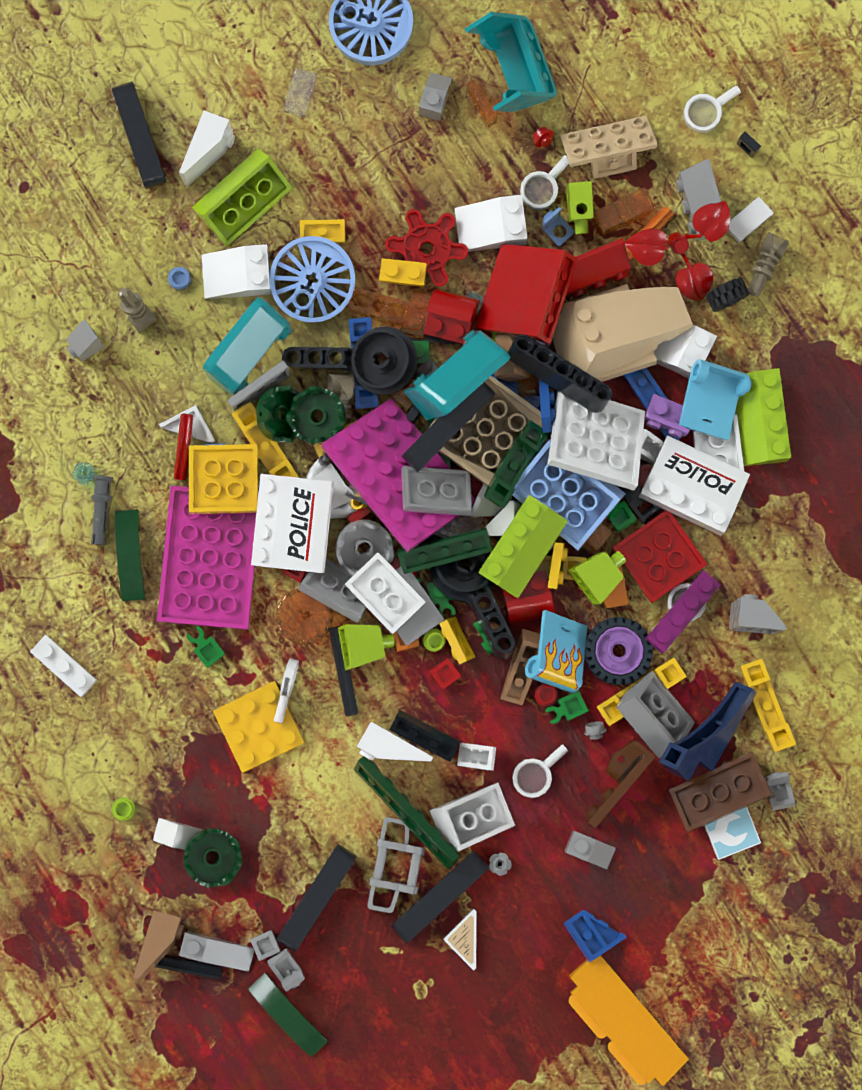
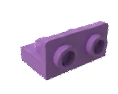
[644,394,689,438]

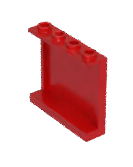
[475,244,577,344]

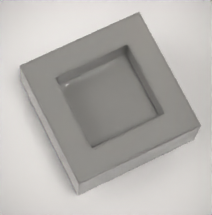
[250,930,281,961]

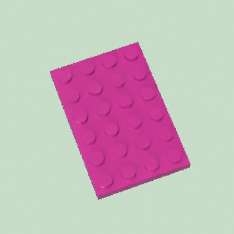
[321,398,476,552]
[157,486,259,630]

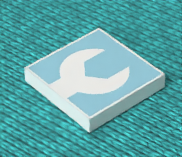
[704,807,761,860]

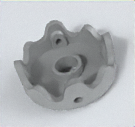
[335,520,394,576]

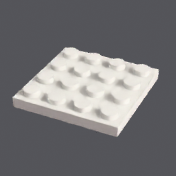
[548,391,645,490]

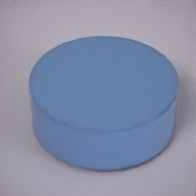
[168,267,191,291]

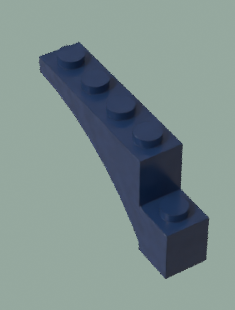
[659,681,757,781]

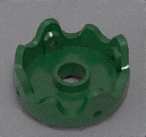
[256,385,301,443]
[286,386,346,445]
[183,828,242,888]

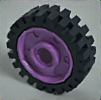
[585,617,653,685]

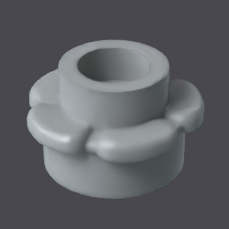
[584,721,607,740]
[489,852,511,876]

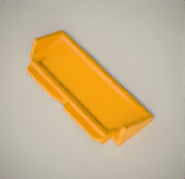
[568,955,689,1086]

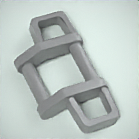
[368,817,425,913]

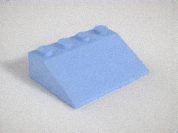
[512,439,625,550]

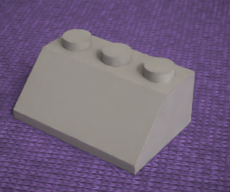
[676,159,721,241]
[729,594,786,635]
[616,671,695,758]

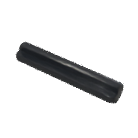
[155,956,222,980]

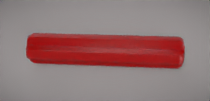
[174,413,193,481]

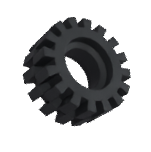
[706,277,750,312]

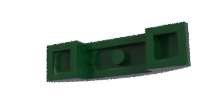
[484,420,549,509]
[115,509,145,601]
[248,972,328,1057]

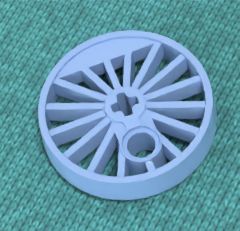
[329,0,413,65]
[269,236,355,322]

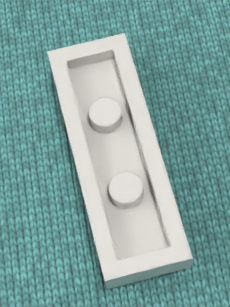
[30,635,97,697]

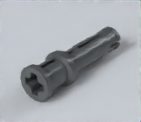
[91,476,114,545]

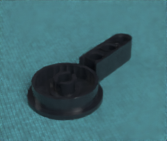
[282,327,418,395]
[430,552,515,659]

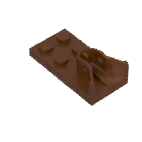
[585,741,655,828]
[669,752,775,833]

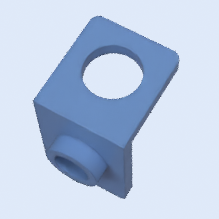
[542,207,575,247]

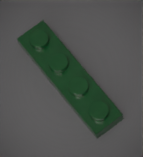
[398,527,493,574]

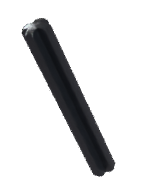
[329,626,358,716]

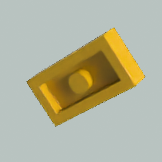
[300,219,345,243]
[379,258,427,287]
[548,542,568,589]
[439,616,475,664]

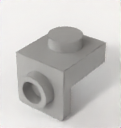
[766,772,795,811]
[267,948,305,991]

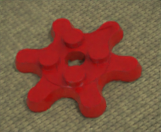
[385,209,469,287]

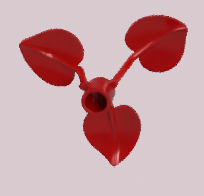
[625,201,730,301]

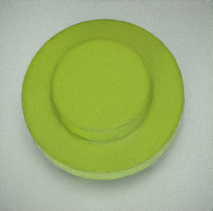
[423,629,446,652]
[112,798,135,821]

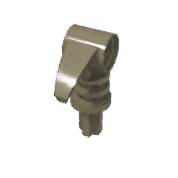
[748,232,789,297]
[118,287,158,334]
[328,374,355,425]

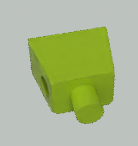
[566,181,593,235]
[568,551,626,605]
[338,624,394,671]

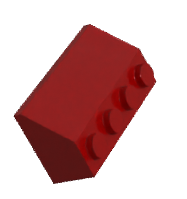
[564,238,631,303]

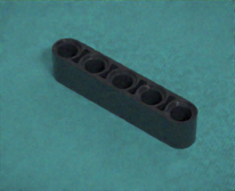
[111,81,167,189]
[508,335,612,413]
[401,382,495,472]
[276,844,357,952]
[390,850,490,944]

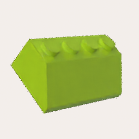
[192,149,293,247]
[735,368,791,466]
[478,495,568,598]

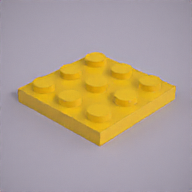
[189,444,258,514]
[213,681,305,773]

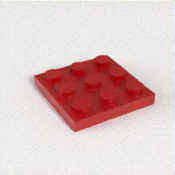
[612,510,708,604]

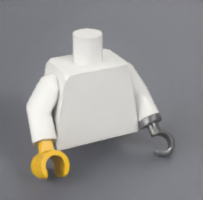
[306,451,367,518]

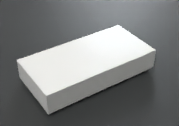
[728,197,773,243]

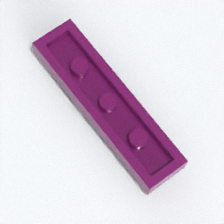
[645,570,721,654]

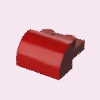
[423,289,480,344]
[502,571,554,625]

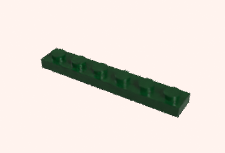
[354,756,459,870]

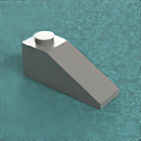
[179,930,255,971]

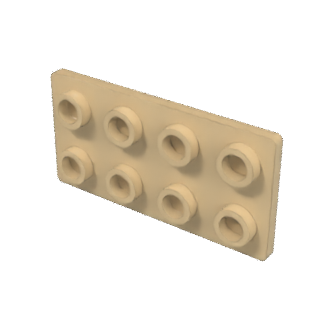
[560,116,657,179]

